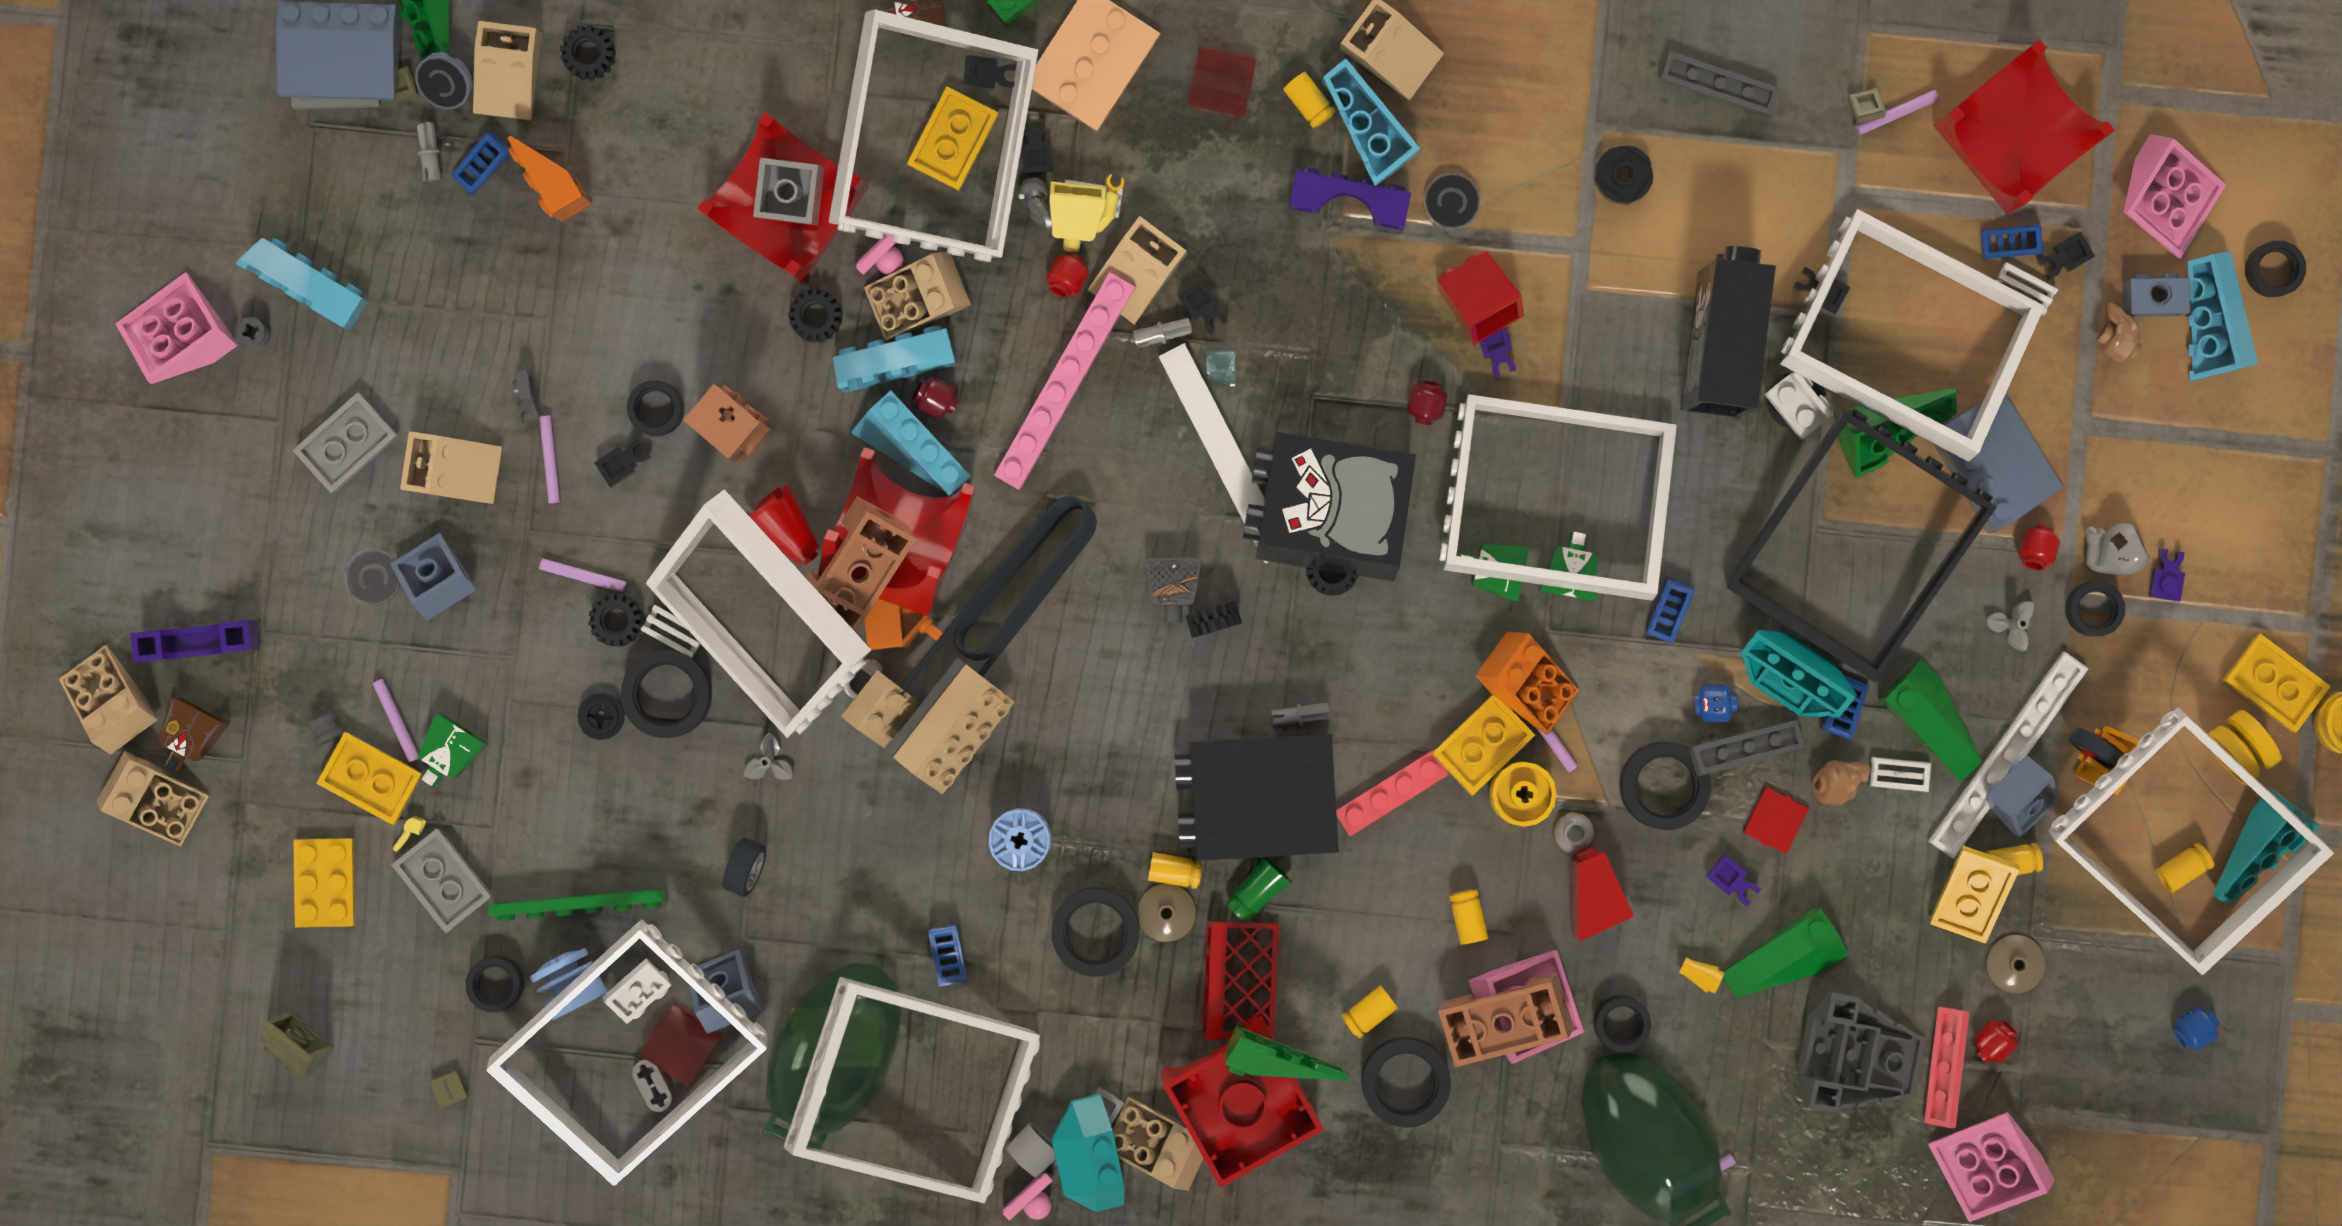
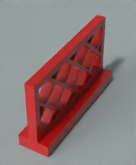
[1202,920,1279,1040]

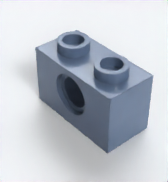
[2123,273,2190,317]

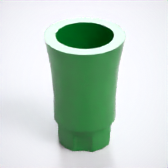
[1226,857,1293,922]

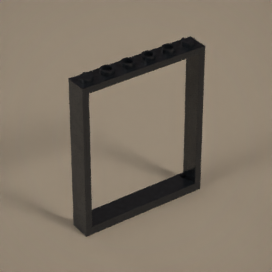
[1726,408,1997,682]

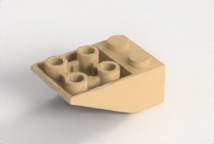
[1339,0,1444,101]
[473,21,543,121]
[1088,216,1187,325]
[864,252,971,341]
[400,431,503,504]
[59,645,158,755]
[96,751,209,847]
[1112,1097,1203,1191]

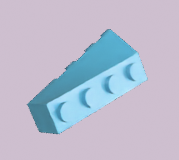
[1322,58,1420,186]
[236,237,369,331]
[2188,251,2259,381]
[833,325,957,393]
[850,390,972,496]

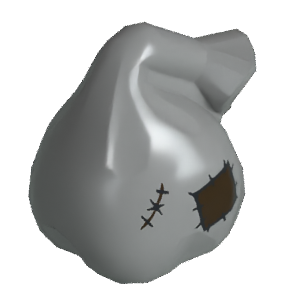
[2084,523,2150,575]

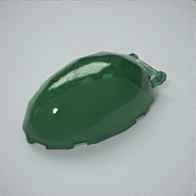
[762,963,902,1150]
[1581,1052,1732,1226]

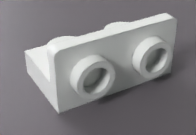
[1764,371,1833,440]
[602,958,671,1024]

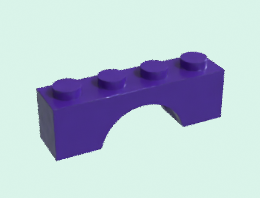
[1289,167,1411,231]
[130,620,260,663]

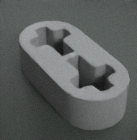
[632,1058,674,1112]

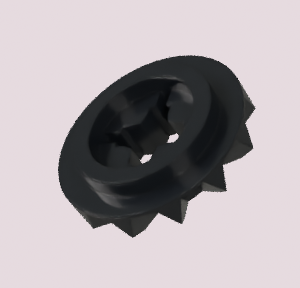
[578,693,625,740]

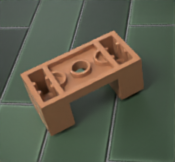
[683,384,773,466]
[805,496,917,633]
[1438,972,1574,1067]

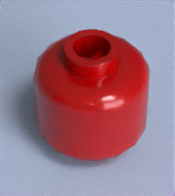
[1046,253,1089,298]
[2017,525,2060,571]
[1974,1019,2018,1063]

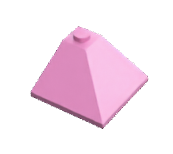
[2123,134,2226,259]
[116,272,238,384]
[1468,950,1584,1064]
[1928,1112,2055,1222]

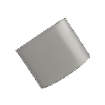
[1006,1123,1055,1178]

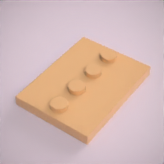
[1031,0,1160,132]

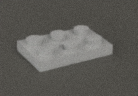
[292,392,399,494]
[391,828,493,934]

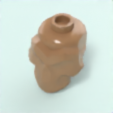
[2096,302,2142,363]
[1812,760,1870,806]

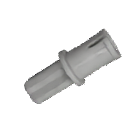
[417,122,442,182]
[1133,318,1192,348]
[1271,703,1331,728]

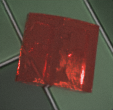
[1187,46,1257,118]
[639,1003,723,1087]

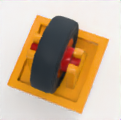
[2068,725,2139,795]

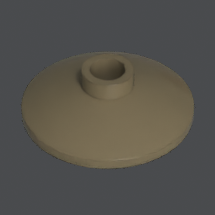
[1137,883,1196,942]
[1986,935,2045,993]

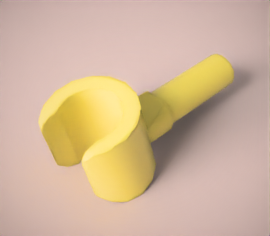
[392,816,426,852]

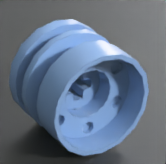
[988,808,1052,871]
[529,948,608,1021]

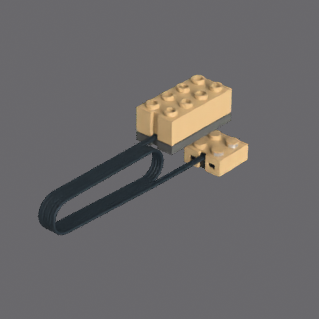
[841,496,1097,795]

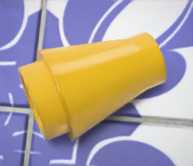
[1679,957,1725,994]

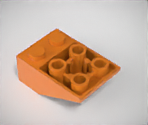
[507,136,592,222]
[1475,631,1579,735]

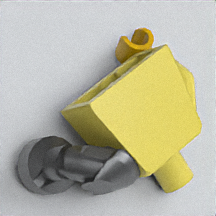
[1018,174,1124,252]

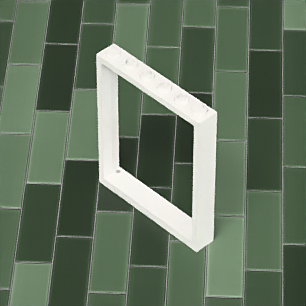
[829,10,1038,262]
[1780,209,2045,462]
[1439,394,1677,601]
[646,489,871,738]
[2049,707,2334,975]
[486,919,767,1185]
[783,977,1040,1203]

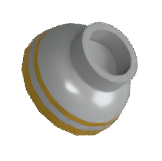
[1552,812,1594,854]

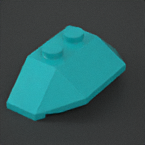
[1741,630,1857,718]
[1051,1093,1124,1212]

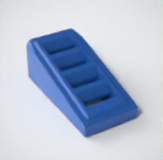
[451,131,510,195]
[1981,224,2043,259]
[1646,576,1695,643]
[1820,676,1869,740]
[928,924,968,987]

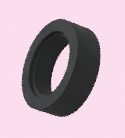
[621,650,712,738]
[1619,742,1711,830]
[1051,887,1140,977]
[1361,1037,1451,1128]

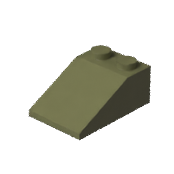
[259,1011,334,1079]

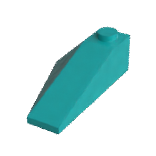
[2213,788,2320,905]

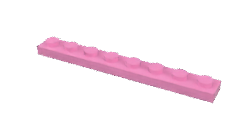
[994,272,1136,490]

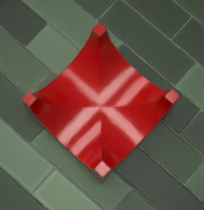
[1933,39,2115,215]
[697,112,868,284]
[818,447,975,616]
[1159,1015,1324,1188]

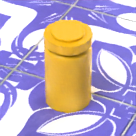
[1283,72,1336,129]
[2155,842,2215,893]
[1986,843,2043,875]
[1148,852,1203,889]
[1449,889,1488,945]
[1341,985,1398,1039]

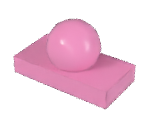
[854,226,904,275]
[1003,1169,1054,1221]

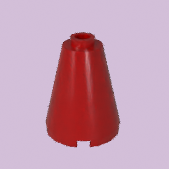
[746,483,820,565]

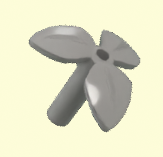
[1986,601,2034,652]
[743,733,794,780]

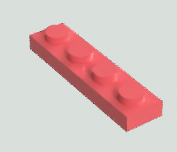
[1336,750,1449,836]
[1924,1007,1970,1128]

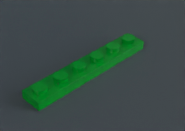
[488,888,668,921]

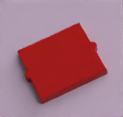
[1743,787,1809,854]

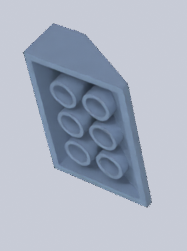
[276,1,403,100]
[1933,394,2064,533]

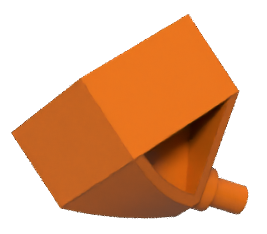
[865,599,944,651]

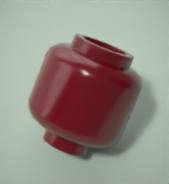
[913,376,958,419]
[1407,380,1448,425]

